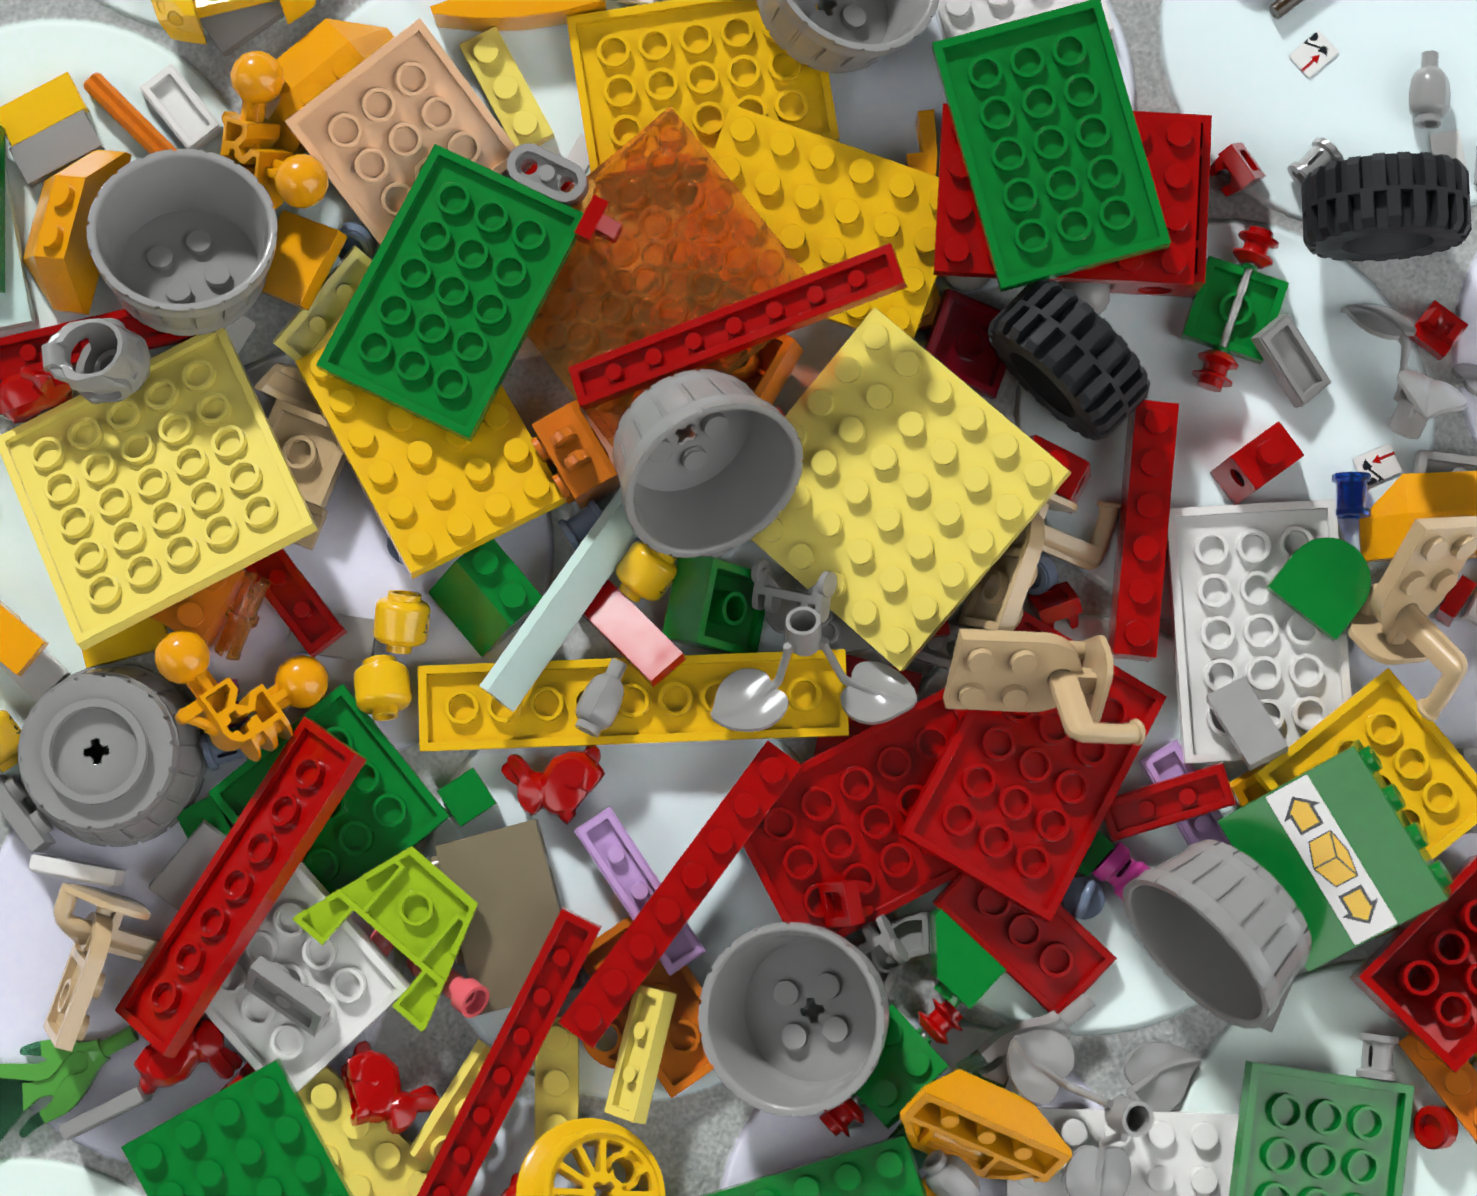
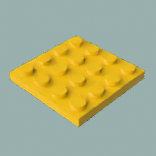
[1254,668,1477,859]

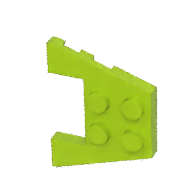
[292,846,479,1032]

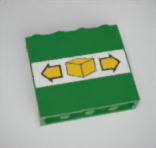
[1217,739,1453,972]

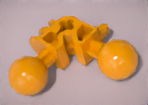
[220,51,329,209]
[155,630,329,762]

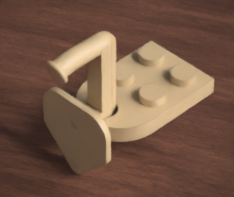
[957,494,1122,631]
[1348,516,1477,721]
[943,629,1146,745]
[43,883,160,1052]

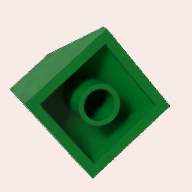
[428,539,542,658]
[662,556,765,654]
[930,907,1006,1009]

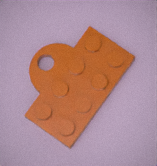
[582,915,714,1099]

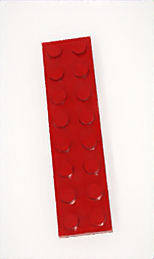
[114,716,367,1059]

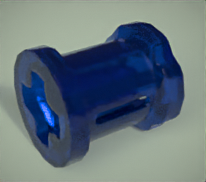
[1332,472,1371,519]

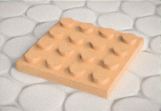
[284,18,516,245]

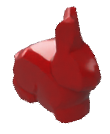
[0,367,73,424]
[501,745,605,825]
[134,1017,243,1095]
[341,1041,441,1134]

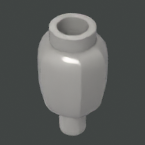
[1409,50,1451,129]
[575,658,627,737]
[922,1150,980,1196]

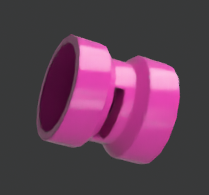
[1092,841,1151,901]

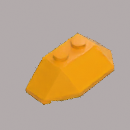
[265,18,395,155]
[23,149,132,315]
[1358,471,1477,562]
[900,1069,1072,1182]

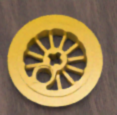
[516,1118,666,1196]

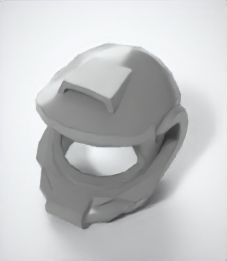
[41,318,150,404]

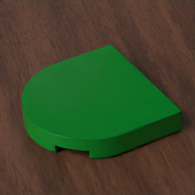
[1265,537,1371,641]

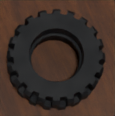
[1301,151,1472,262]
[988,279,1150,440]

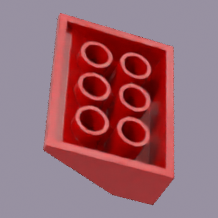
[1350,855,1477,1073]

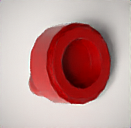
[1413,1105,1458,1150]

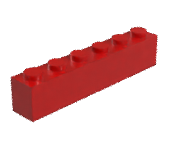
[1108,400,1179,662]

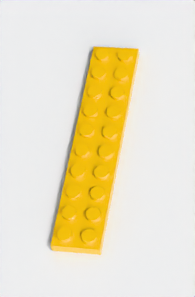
[418,649,849,752]

